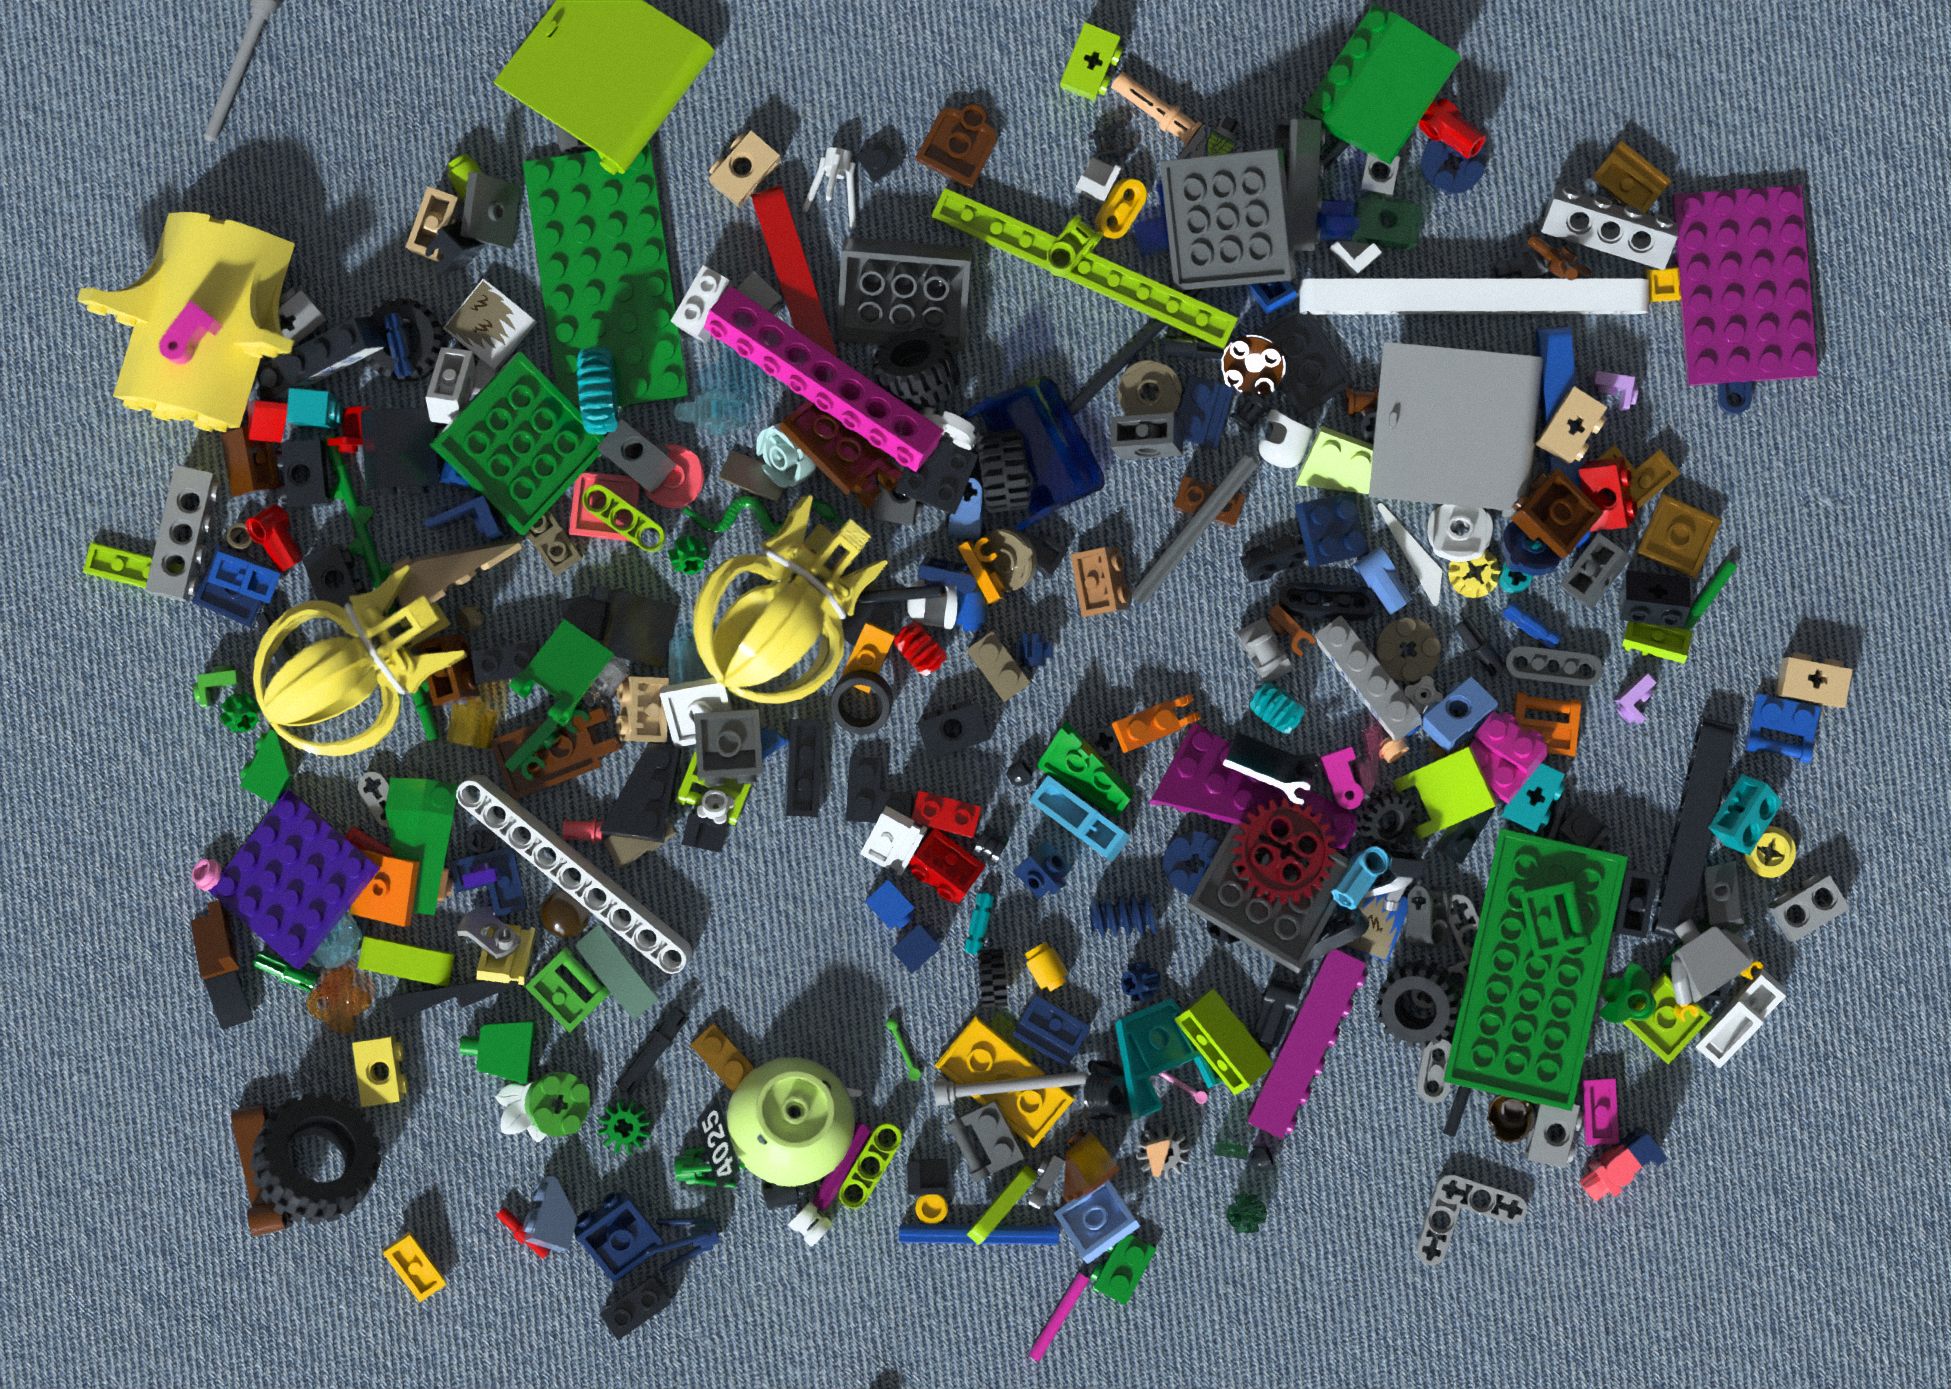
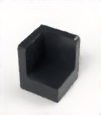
[681,813,728,853]
[907,1158,947,1195]

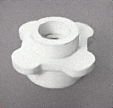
[1404,676,1443,714]
[697,790,735,824]

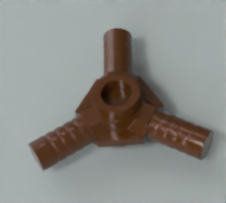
[1527,233,1592,280]

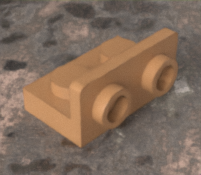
[1070,546,1130,617]

